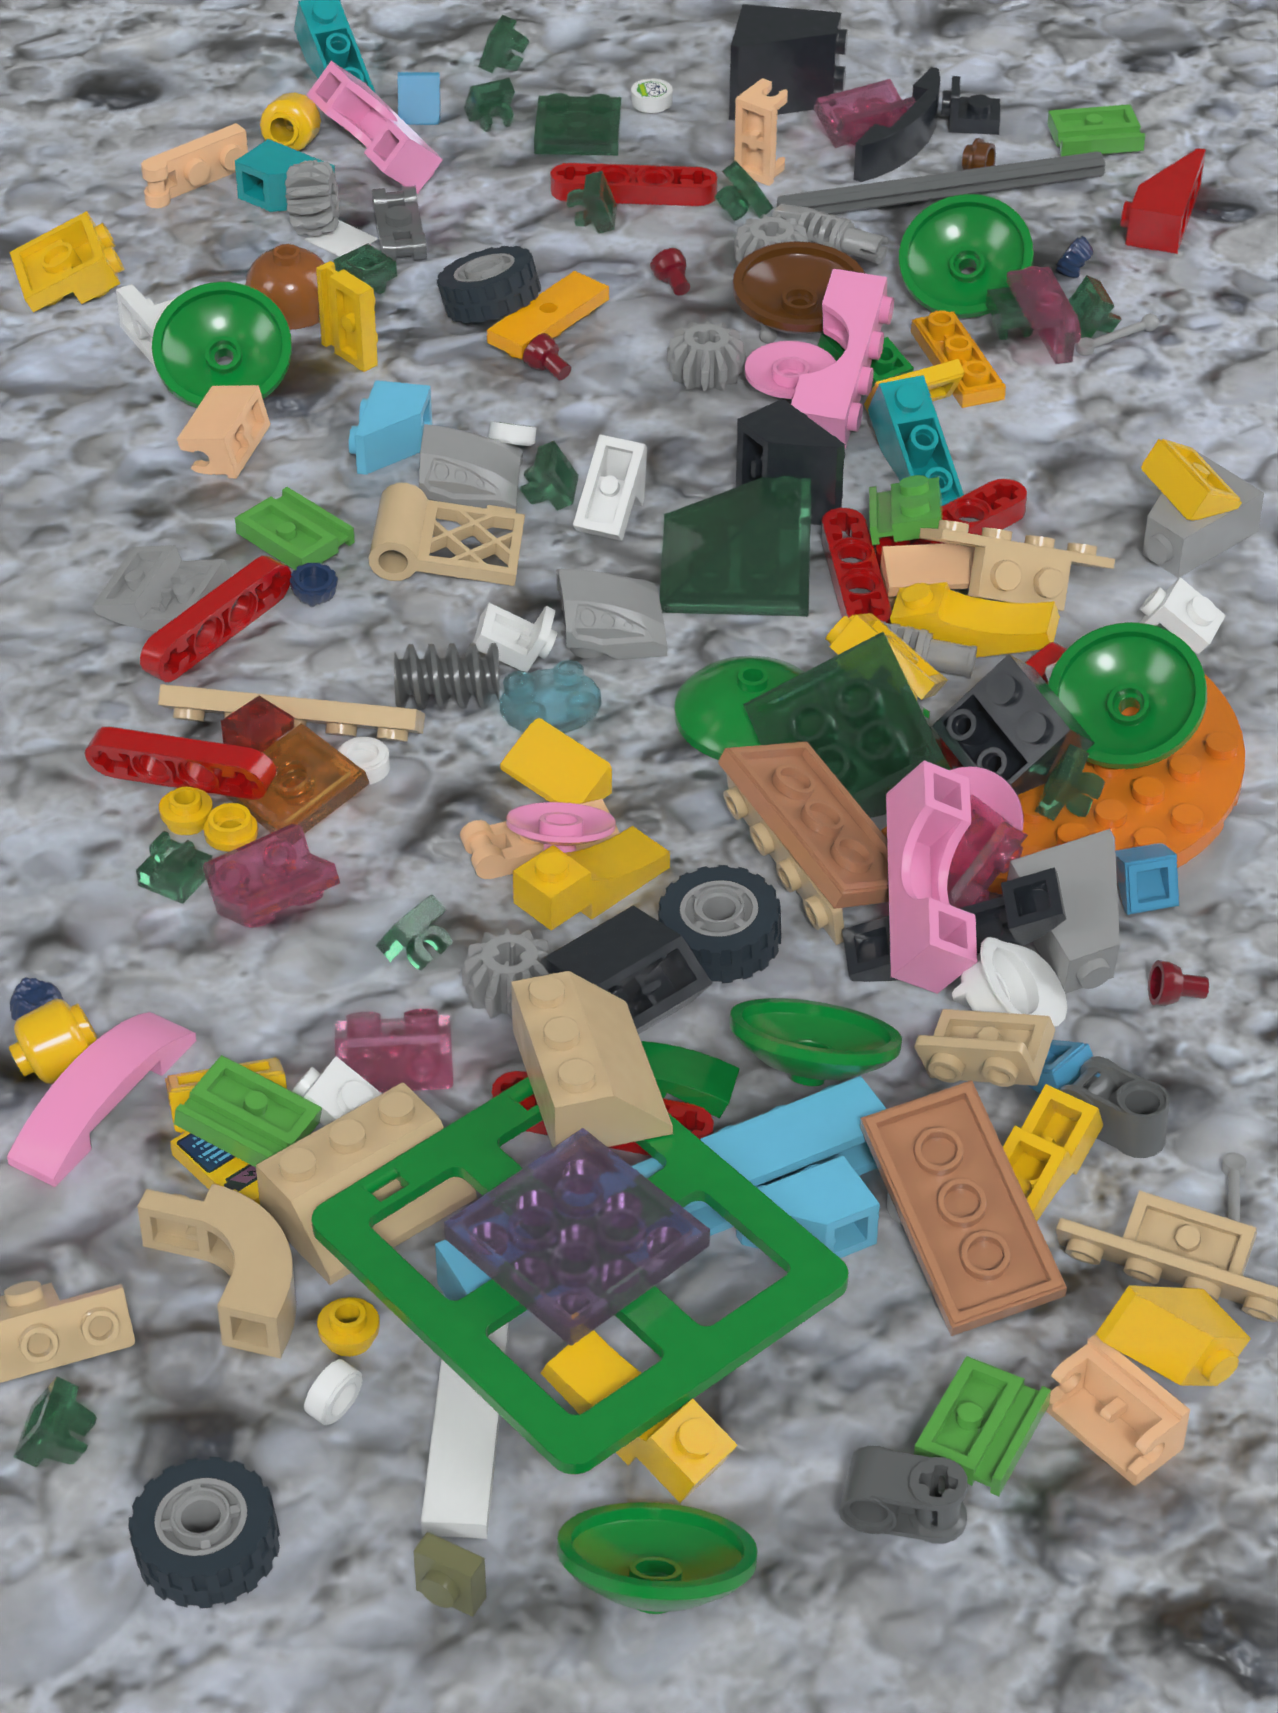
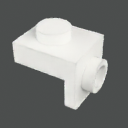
[1140,577,1226,654]
[473,603,557,673]
[291,1056,382,1126]

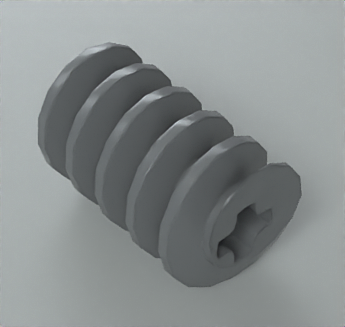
[394,643,500,709]

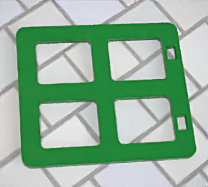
[311,1077,849,1475]

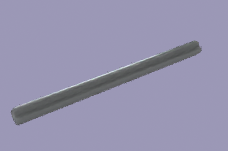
[777,152,1106,215]

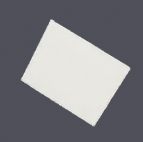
[304,220,378,260]

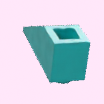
[294,0,376,93]
[868,375,964,506]

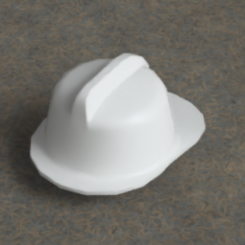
[952,937,1068,1027]

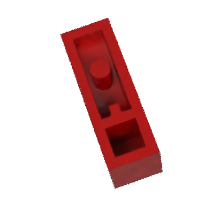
[1121,148,1206,254]

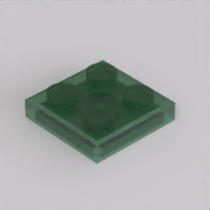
[534,93,622,156]

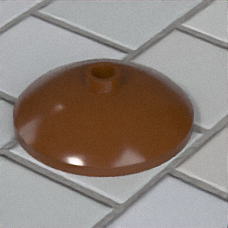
[733,241,866,334]

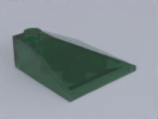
[660,476,811,617]
[743,632,953,818]

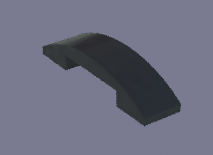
[853,67,940,182]
[842,867,1066,982]

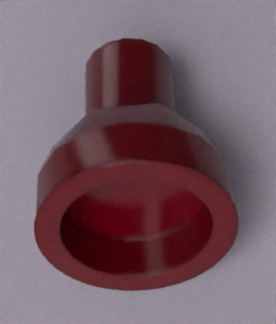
[650,248,691,296]
[523,333,571,380]
[1148,960,1209,1006]

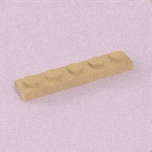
[158,684,425,742]

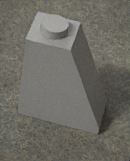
[1142,450,1264,578]
[1007,829,1120,994]

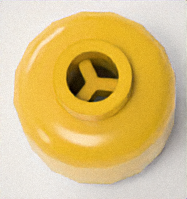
[260,92,321,151]
[8,998,98,1085]

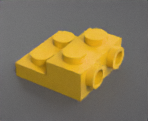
[9,211,125,313]
[825,613,948,700]

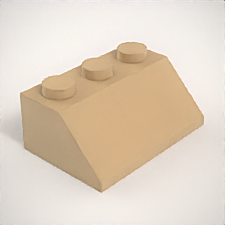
[511,971,673,1157]
[256,1082,477,1285]

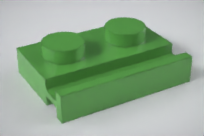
[1047,104,1145,157]
[869,475,943,545]
[235,487,355,570]
[174,1055,322,1167]
[914,1356,1051,1497]

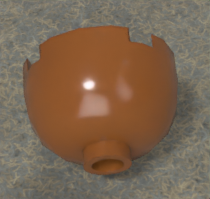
[245,244,325,330]

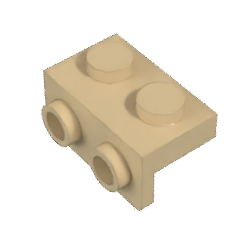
[914,1009,1056,1087]

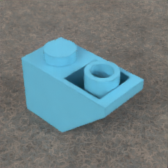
[349,380,432,475]
[736,1155,880,1258]

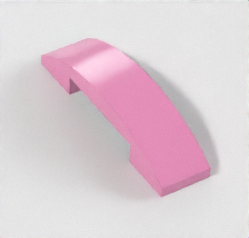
[7,1012,196,1187]

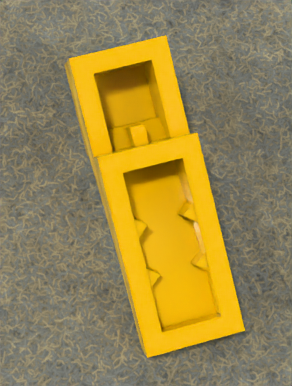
[890,582,1060,658]
[513,826,670,931]
[1003,1084,1103,1221]
[540,1326,738,1503]

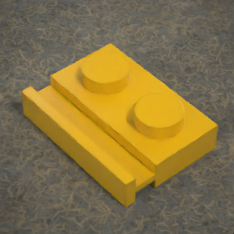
[316,261,378,372]

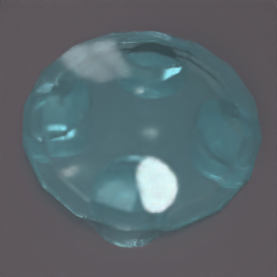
[500,660,602,734]

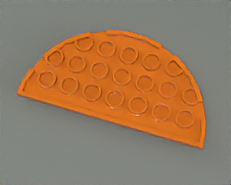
[881,673,1245,895]

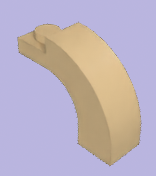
[137,1184,296,1359]

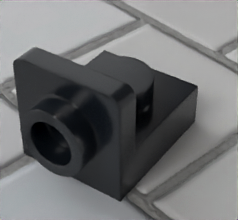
[941,76,1000,135]

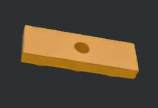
[487,271,609,359]
[911,311,1006,408]

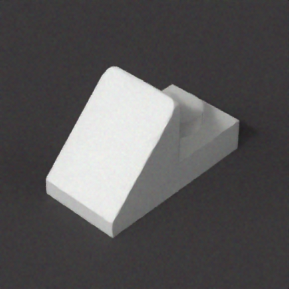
[116,284,174,366]
[573,434,647,541]

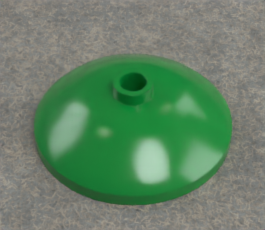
[899,194,1034,318]
[152,282,292,408]
[1048,622,1207,769]
[675,656,828,760]
[729,998,902,1086]
[557,1502,758,1614]

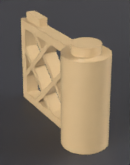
[369,483,525,586]

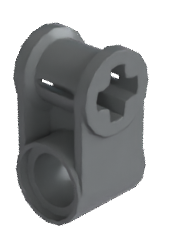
[1059,1056,1169,1158]
[839,1446,968,1544]

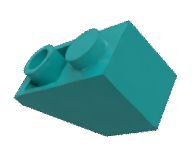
[235,139,335,212]

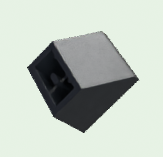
[735,399,845,525]
[932,654,1095,795]
[541,905,713,1035]

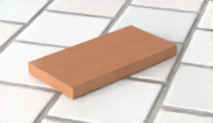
[718,742,889,909]
[860,1080,1067,1336]

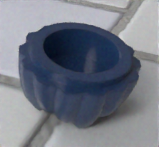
[1056,235,1094,278]
[290,563,338,607]
[10,977,64,1021]

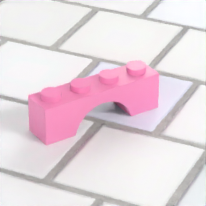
[307,61,443,194]
[791,269,894,449]
[886,760,977,994]

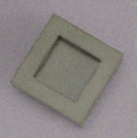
[413,1532,487,1617]

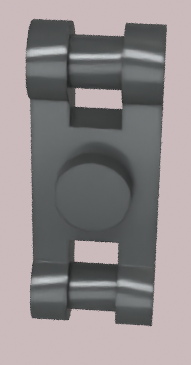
[372,186,427,262]

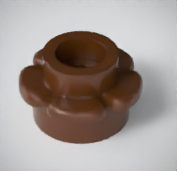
[962,138,996,170]

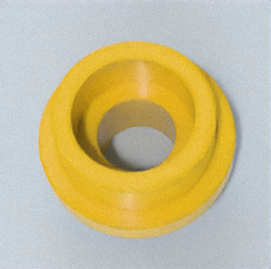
[159,787,213,835]
[204,803,258,852]
[317,1297,380,1357]

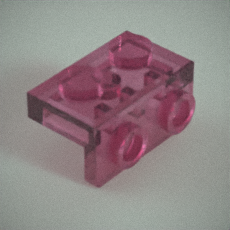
[813,79,916,148]
[1007,266,1081,364]
[947,794,1028,908]
[203,823,340,928]
[334,1009,453,1093]

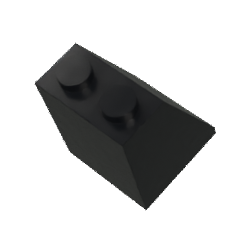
[729,4,848,120]

